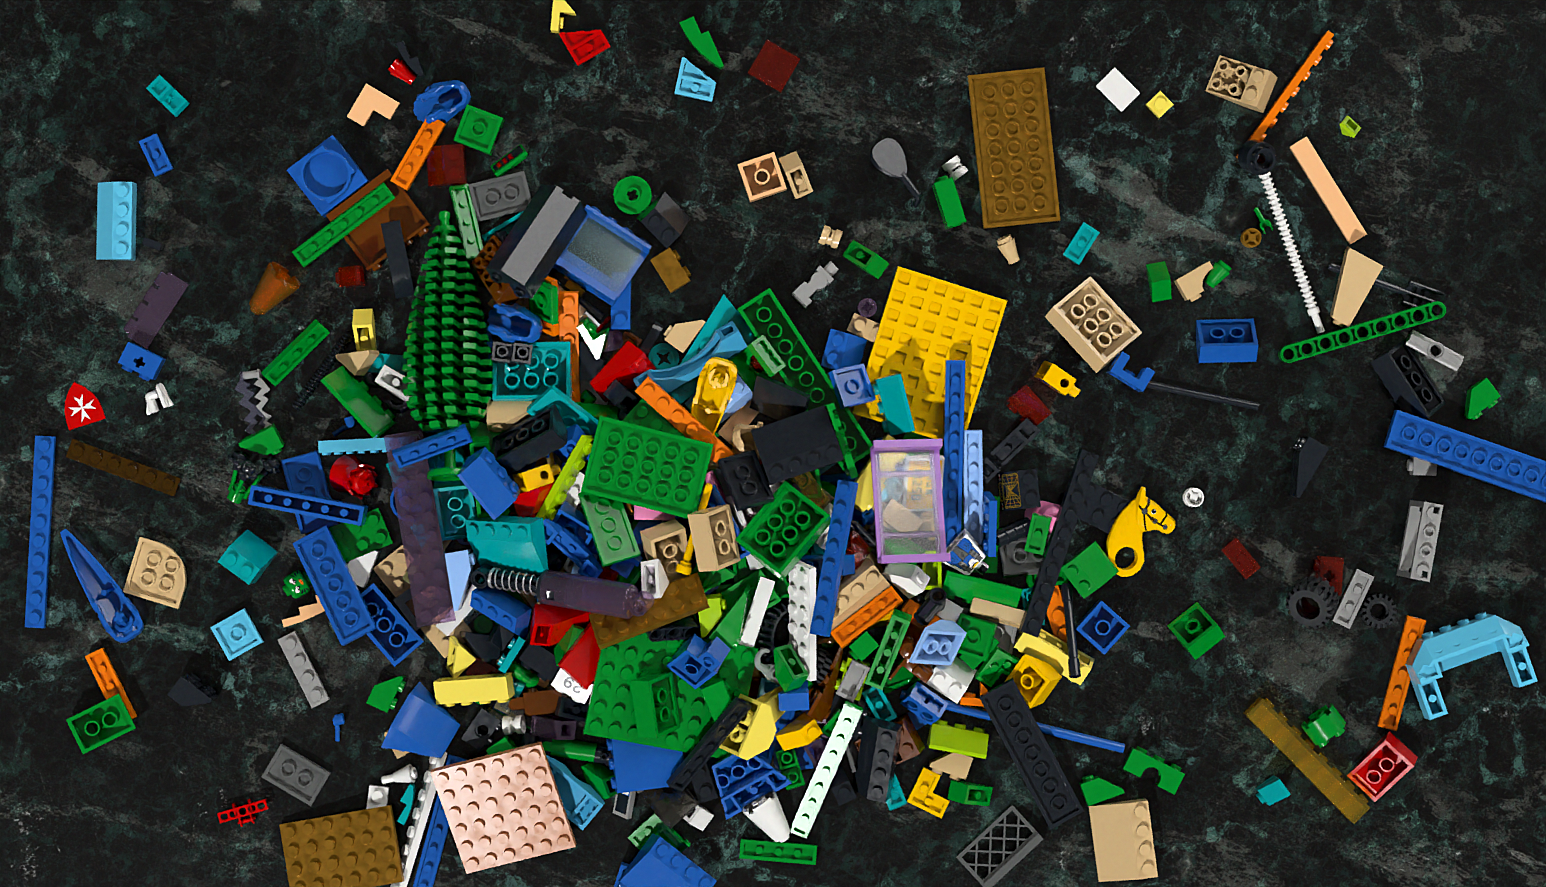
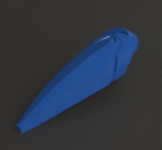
[60,529,143,643]

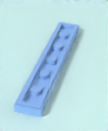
[963,430,984,545]

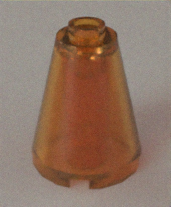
[249,262,300,315]

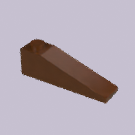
[801,642,844,722]

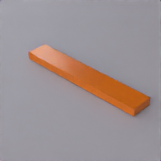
[1377,615,1426,731]

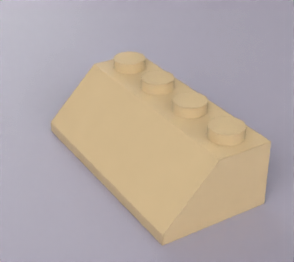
[831,558,891,631]

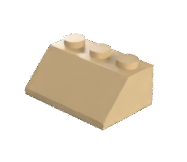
[688,504,741,572]

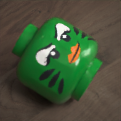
[282,570,312,599]

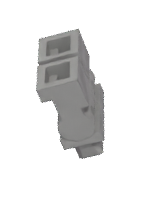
[792,261,839,308]

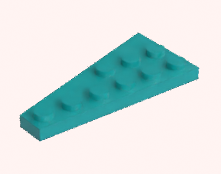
[668,294,756,405]

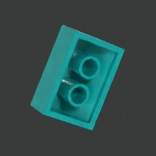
[872,374,915,436]

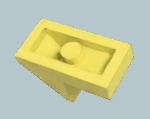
[551,0,576,33]

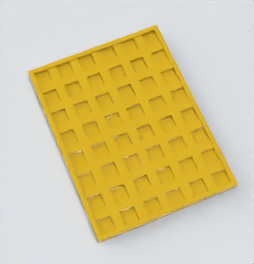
[852,266,1007,442]

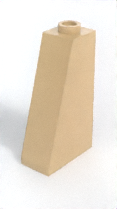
[1330,246,1383,327]

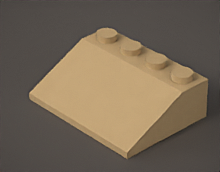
[1045,276,1142,373]
[1089,798,1158,882]

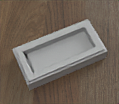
[836,659,870,702]

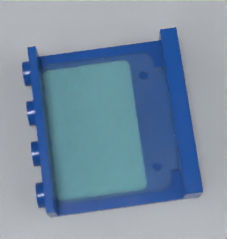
[553,205,652,306]

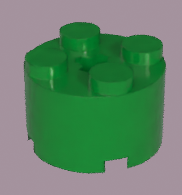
[1301,703,1346,748]

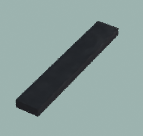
[666,697,752,792]

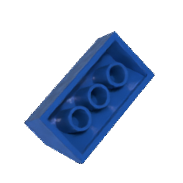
[361,583,424,667]

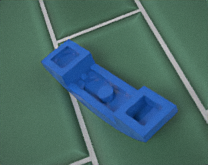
[543,519,603,585]

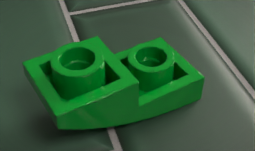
[775,749,805,790]

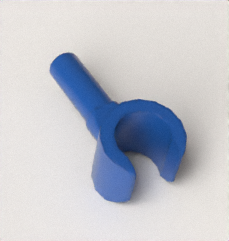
[332,416,357,436]
[333,713,345,741]

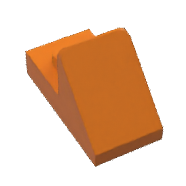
[959,682,988,707]

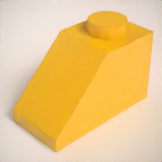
[775,713,823,751]

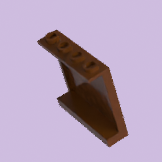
[326,169,431,272]

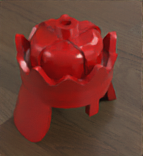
[329,454,378,499]

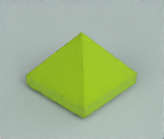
[1340,115,1361,138]

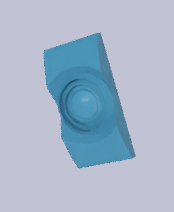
[546,755,605,830]

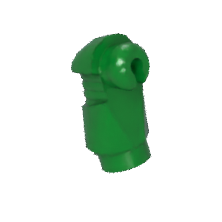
[508,662,540,687]

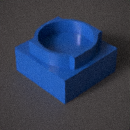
[287,135,370,217]

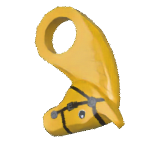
[1106,486,1176,577]

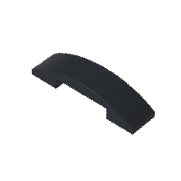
[381,220,414,299]
[983,417,1041,484]

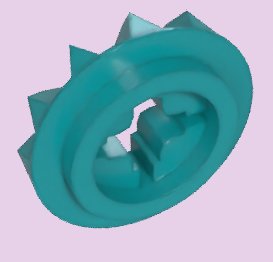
[648,343,679,370]

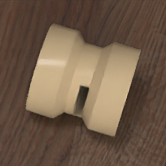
[819,225,843,249]

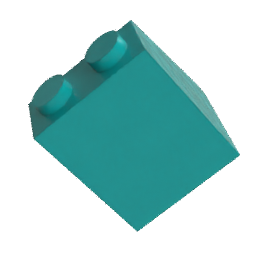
[218,529,278,585]

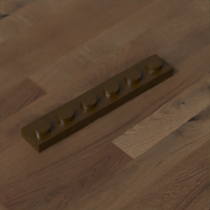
[66,439,182,497]

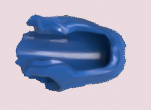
[413,80,471,124]
[486,303,543,343]

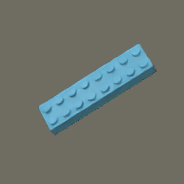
[318,436,417,455]

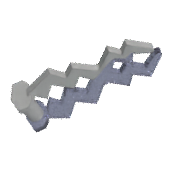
[234,369,272,434]

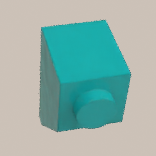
[1255,775,1291,806]

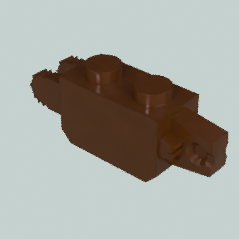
[508,686,572,717]

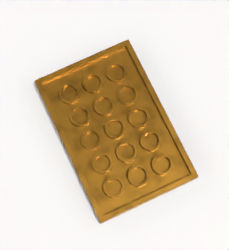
[279,805,404,887]

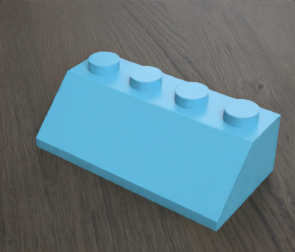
[96,182,137,260]

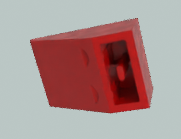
[530,604,593,646]

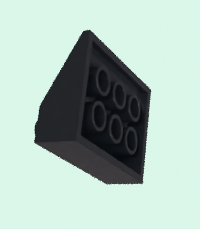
[751,405,844,485]

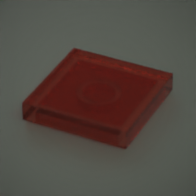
[748,40,800,93]

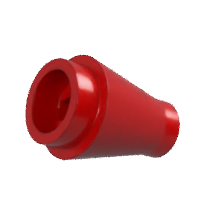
[388,58,417,85]

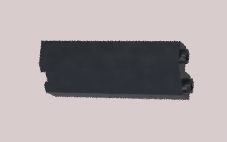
[486,184,587,299]

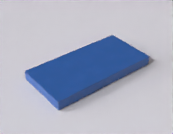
[281,450,339,534]

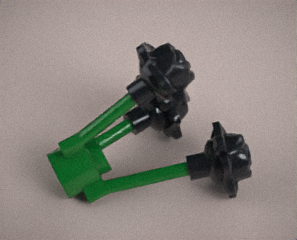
[227,451,280,504]

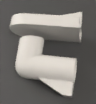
[145,383,174,415]

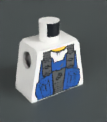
[943,528,989,575]

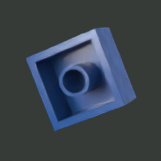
[1075,599,1130,655]

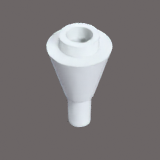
[381,764,418,784]

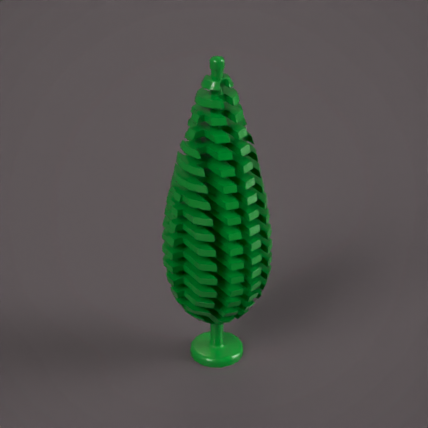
[402,211,494,481]

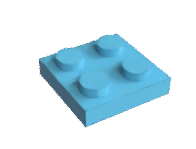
[210,608,264,661]

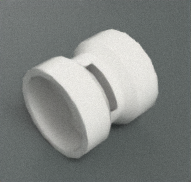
[942,155,968,181]
[1182,488,1204,507]
[502,714,526,735]

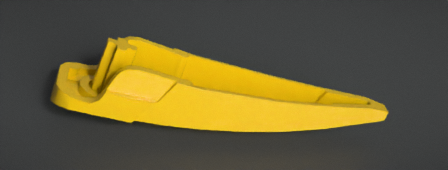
[686,357,738,438]

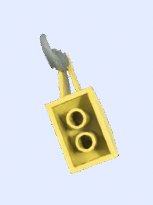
[719,648,785,760]

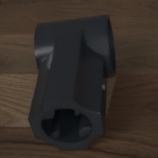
[914,588,947,626]

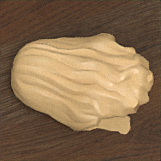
[731,422,763,460]

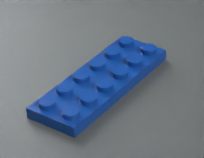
[292,526,377,646]

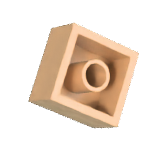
[738,152,787,202]

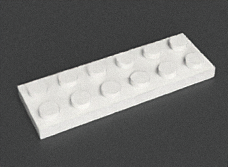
[788,561,816,681]

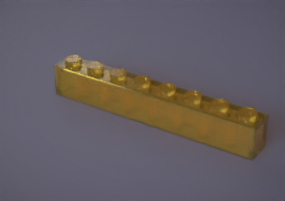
[1244,697,1370,824]

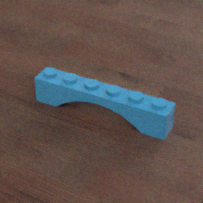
[632,321,747,393]

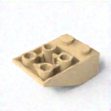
[1205,55,1278,113]

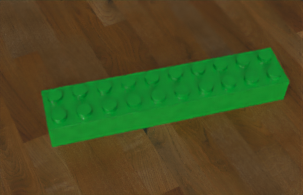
[737,288,873,471]

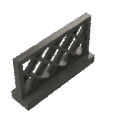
[956,805,1044,887]

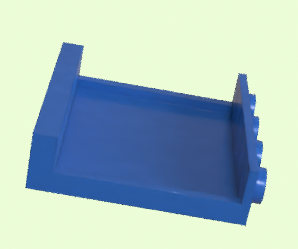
[607,739,684,793]

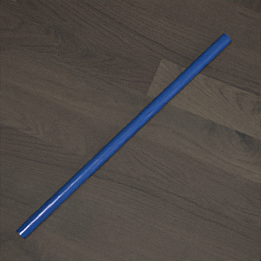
[900,689,1125,753]

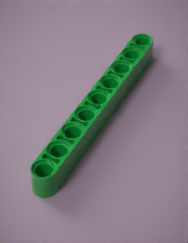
[1278,301,1446,363]

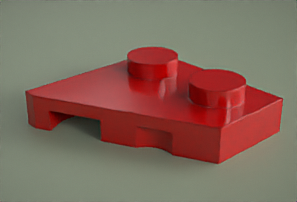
[559,30,611,66]

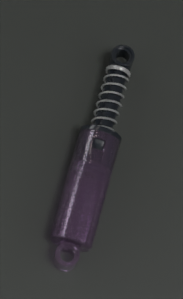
[470,563,654,619]

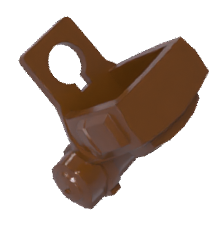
[888,635,934,683]

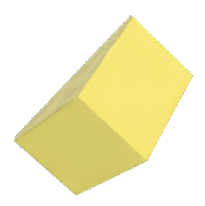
[446,635,476,678]

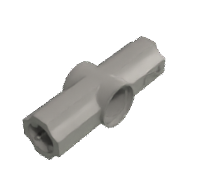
[1405,330,1464,371]

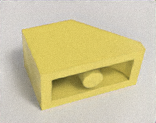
[352,309,376,352]

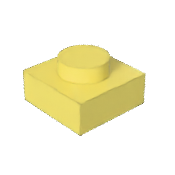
[1146,91,1174,118]

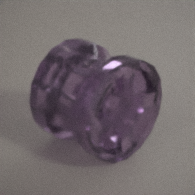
[858,298,877,318]

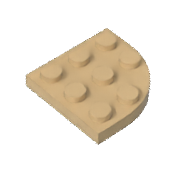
[123,537,187,609]

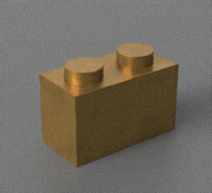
[650,248,691,293]

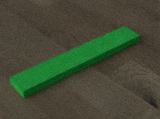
[292,182,396,268]

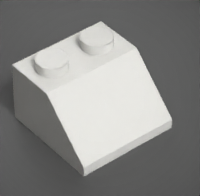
[926,656,977,704]

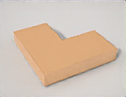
[347,84,400,126]

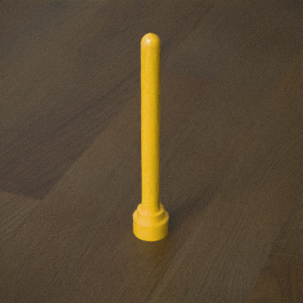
[675,483,713,575]

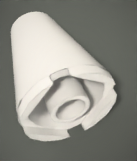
[742,790,791,843]

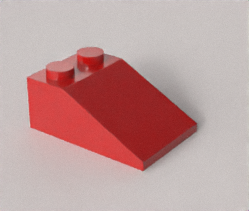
[590,341,656,402]
[1347,731,1418,802]

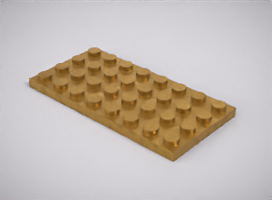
[967,67,1060,229]

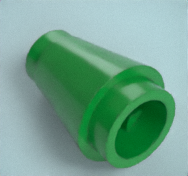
[1204,259,1232,288]

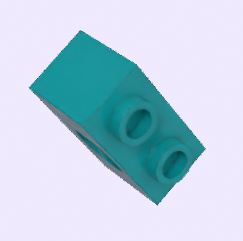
[862,686,897,721]

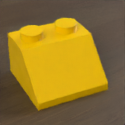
[1005,654,1062,708]

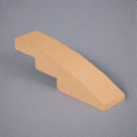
[282,595,325,627]

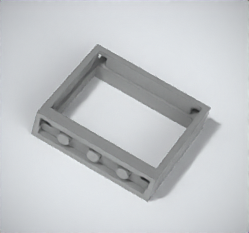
[1397,500,1443,582]

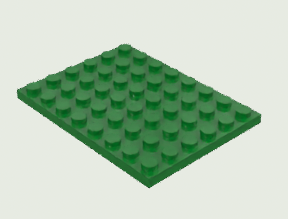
[583,632,758,759]

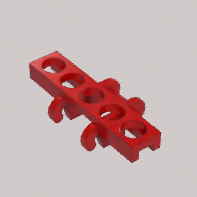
[217,799,269,827]

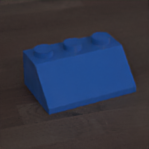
[1196,319,1258,363]
[457,447,521,520]
[470,585,531,639]

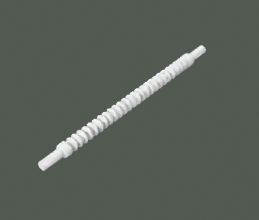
[1257,155,1325,334]

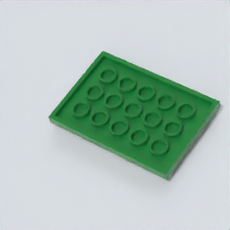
[581,416,714,519]

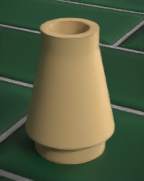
[997,234,1020,264]

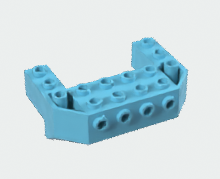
[1405,612,1537,720]

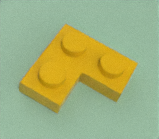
[907,767,950,818]

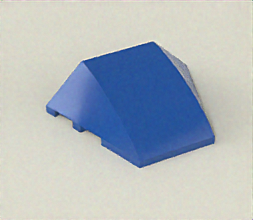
[381,682,460,759]
[712,754,792,820]

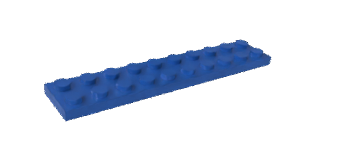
[1383,410,1546,502]

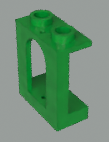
[730,335,786,392]

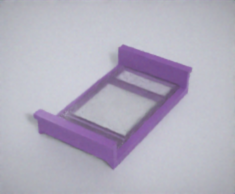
[870,439,951,564]

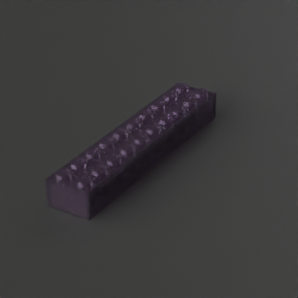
[384,429,456,627]

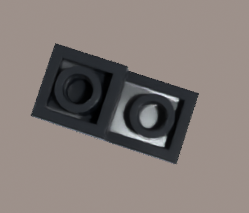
[491,341,533,365]

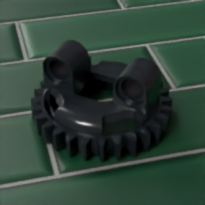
[757,598,789,664]

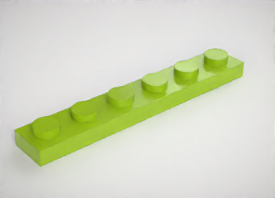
[536,435,594,520]

